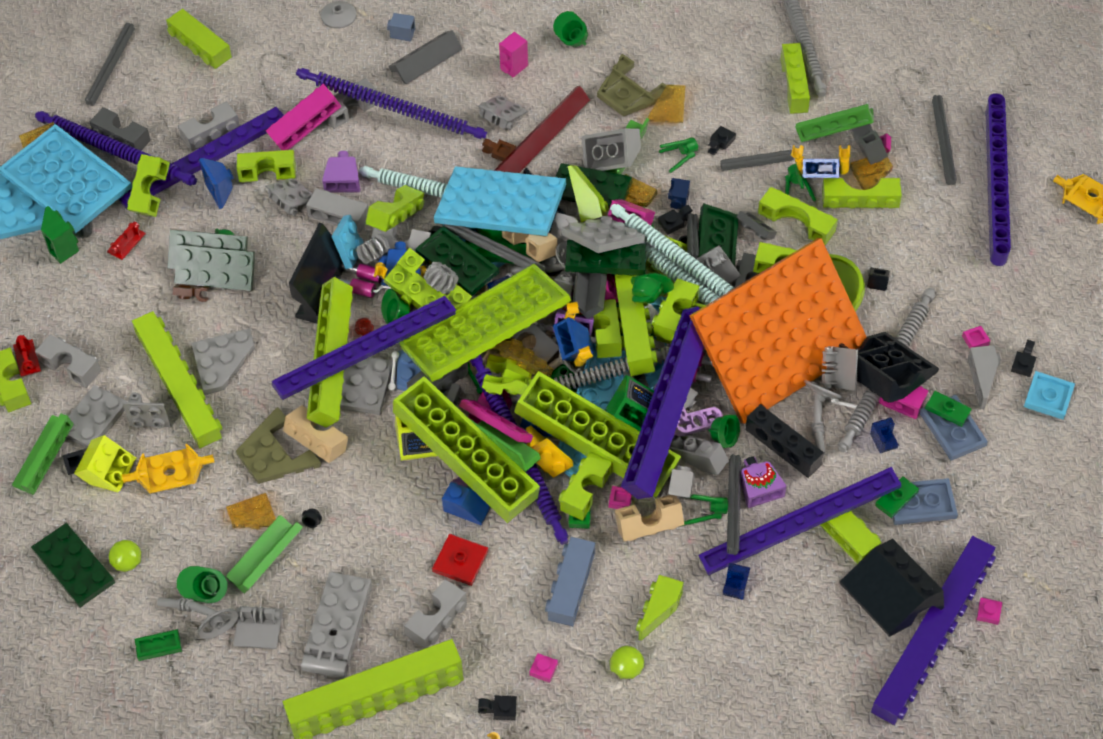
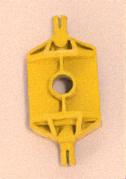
[1053,174,1103,224]
[122,444,215,494]

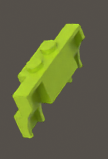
[383,247,472,310]
[482,353,532,395]

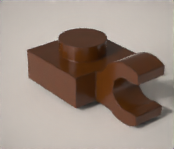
[482,138,516,162]
[172,284,209,302]

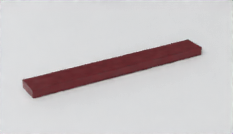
[494,86,590,173]

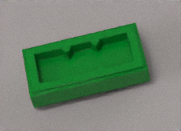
[925,391,972,427]
[875,476,919,519]
[135,629,182,661]

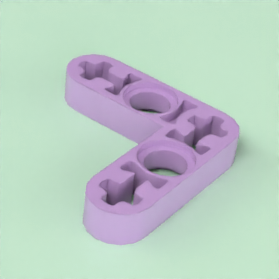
[654,383,723,436]

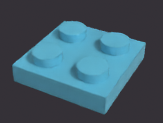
[332,215,364,269]
[1024,371,1075,420]

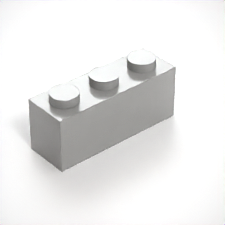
[306,188,368,233]

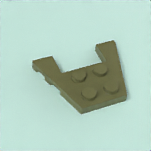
[597,54,674,117]
[236,407,321,484]

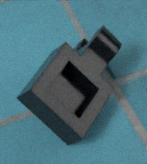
[708,126,736,155]
[658,205,693,235]
[1011,339,1037,377]
[478,695,517,721]

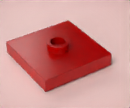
[432,534,489,586]

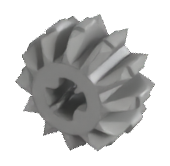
[356,234,390,264]
[423,262,459,294]

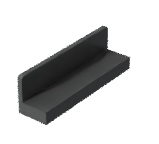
[389,30,462,84]
[573,272,607,319]

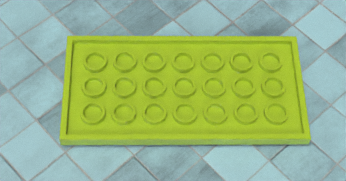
[399,264,571,382]

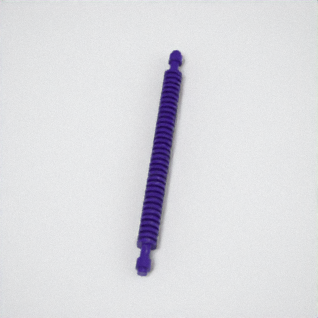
[296,68,487,139]
[35,111,197,186]
[470,355,569,545]

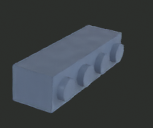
[545,537,595,627]

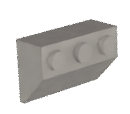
[582,128,641,171]

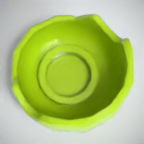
[109,540,142,572]
[609,645,644,679]

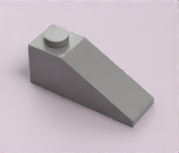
[967,345,1001,409]

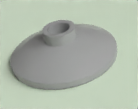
[321,1,356,29]

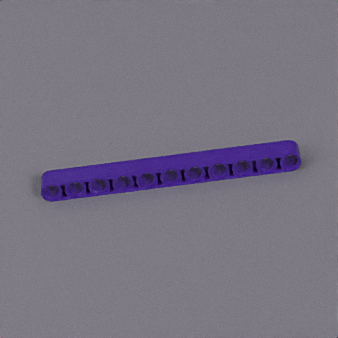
[985,93,1011,266]

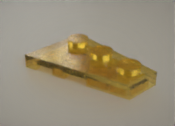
[490,339,553,377]

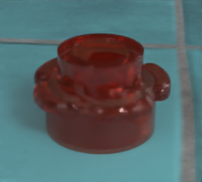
[354,318,374,336]

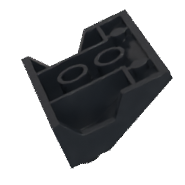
[289,222,346,324]
[839,332,939,403]
[840,538,944,637]

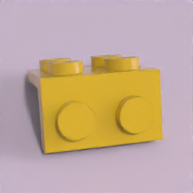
[526,426,573,478]

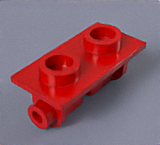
[107,221,146,260]
[13,335,41,377]

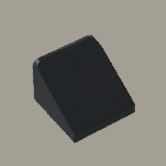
[867,267,890,291]
[62,449,84,475]

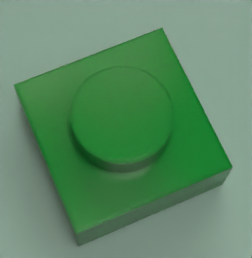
[569,508,591,529]

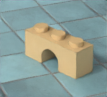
[502,231,558,262]
[283,405,348,463]
[615,495,684,541]

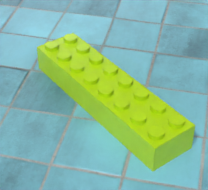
[514,371,681,498]
[393,376,540,523]
[282,639,464,739]

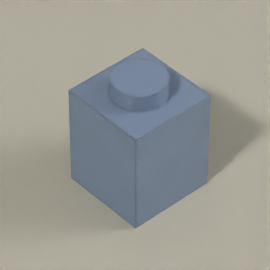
[387,13,416,41]

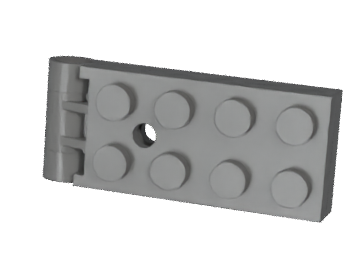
[301,572,372,679]

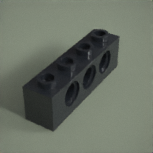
[745,404,824,478]

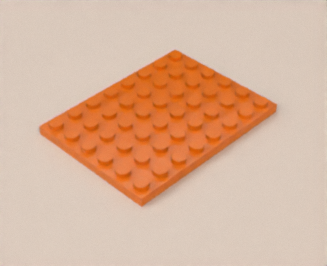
[689,238,867,424]

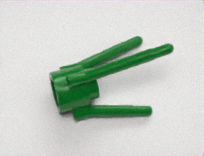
[659,137,698,173]
[785,164,816,202]
[682,494,728,526]

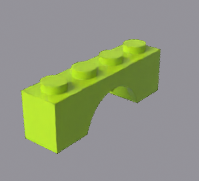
[780,43,810,114]
[822,178,902,208]
[365,185,425,232]
[758,187,838,245]

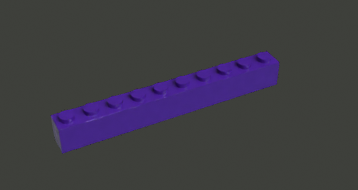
[621,306,705,499]
[871,535,996,726]

